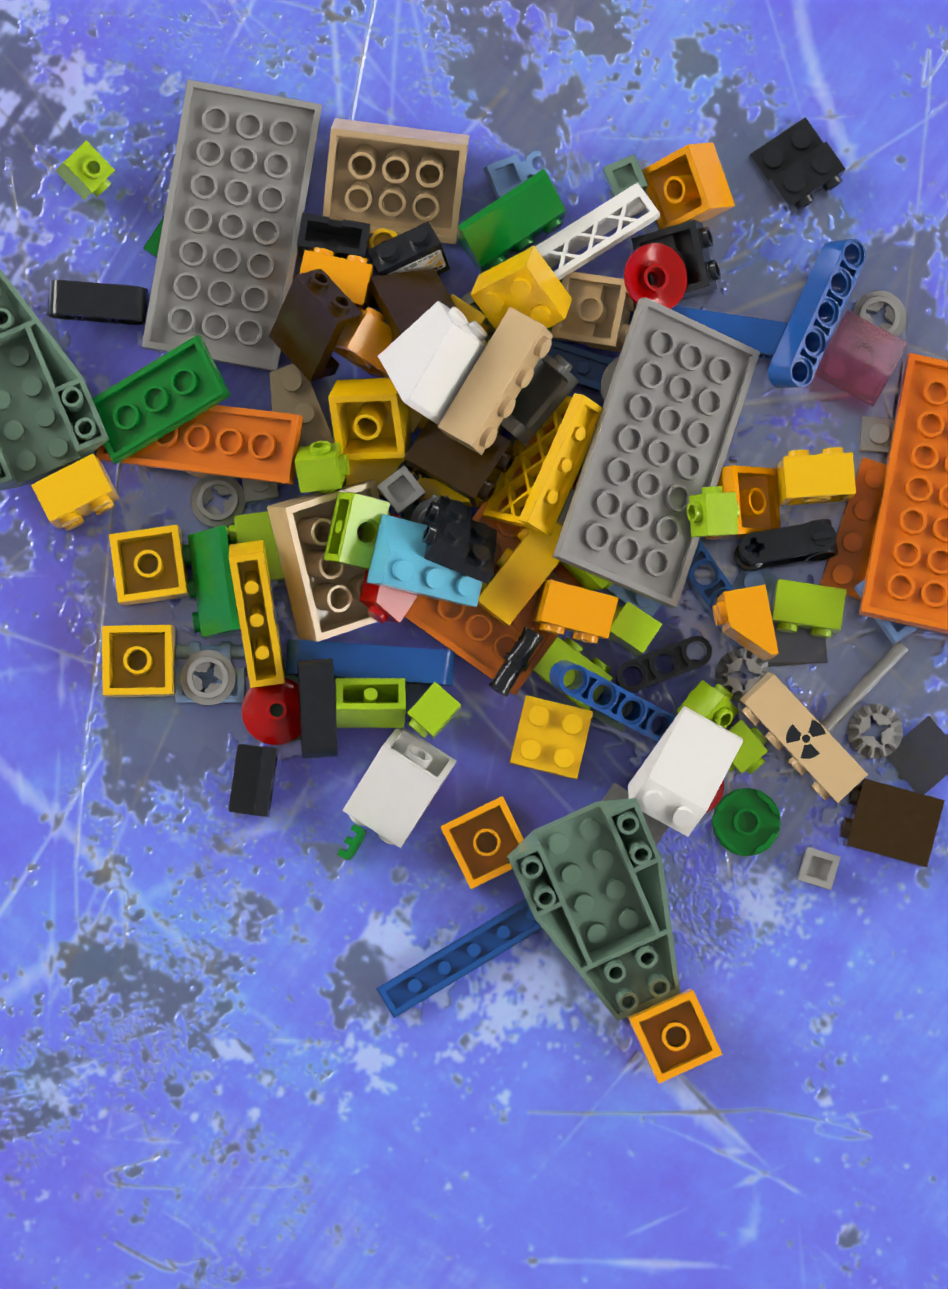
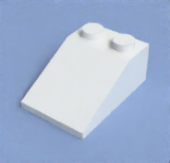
[628,706,743,837]

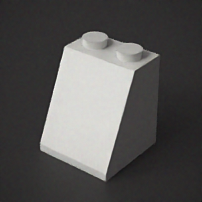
[378,301,488,425]
[342,727,457,848]

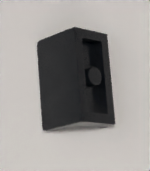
[228,744,279,817]

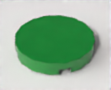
[712,788,781,856]

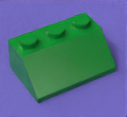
[458,169,566,274]
[183,525,241,640]

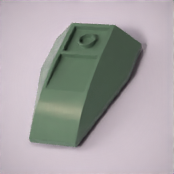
[0,269,109,491]
[507,798,680,1021]

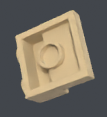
[551,272,637,352]

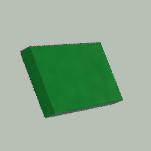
[92,335,232,464]

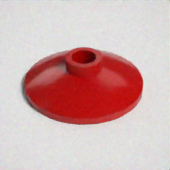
[624,243,687,309]
[241,678,301,745]

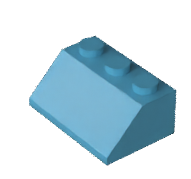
[367,514,482,607]

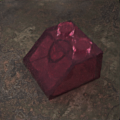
[815,310,908,407]

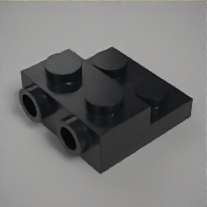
[748,117,846,212]
[631,220,721,298]
[422,495,497,584]

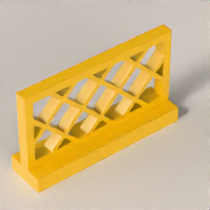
[482,393,603,536]

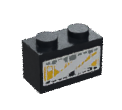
[367,221,450,276]

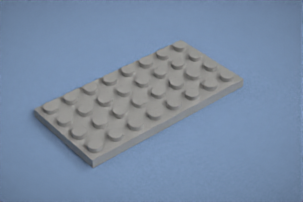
[142,79,322,372]
[553,297,760,608]

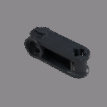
[734,519,838,571]

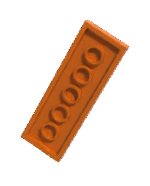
[96,405,303,485]

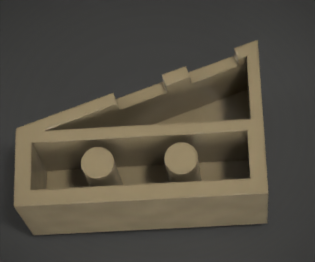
[270,363,335,486]

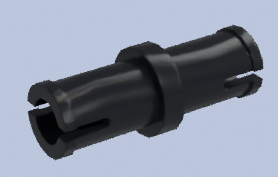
[488,627,543,697]

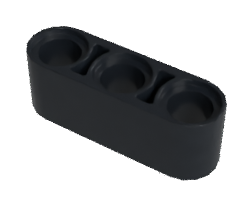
[47,280,148,325]
[615,636,713,693]
[297,658,338,759]

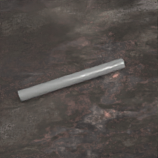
[821,641,908,733]

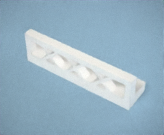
[535,182,660,280]

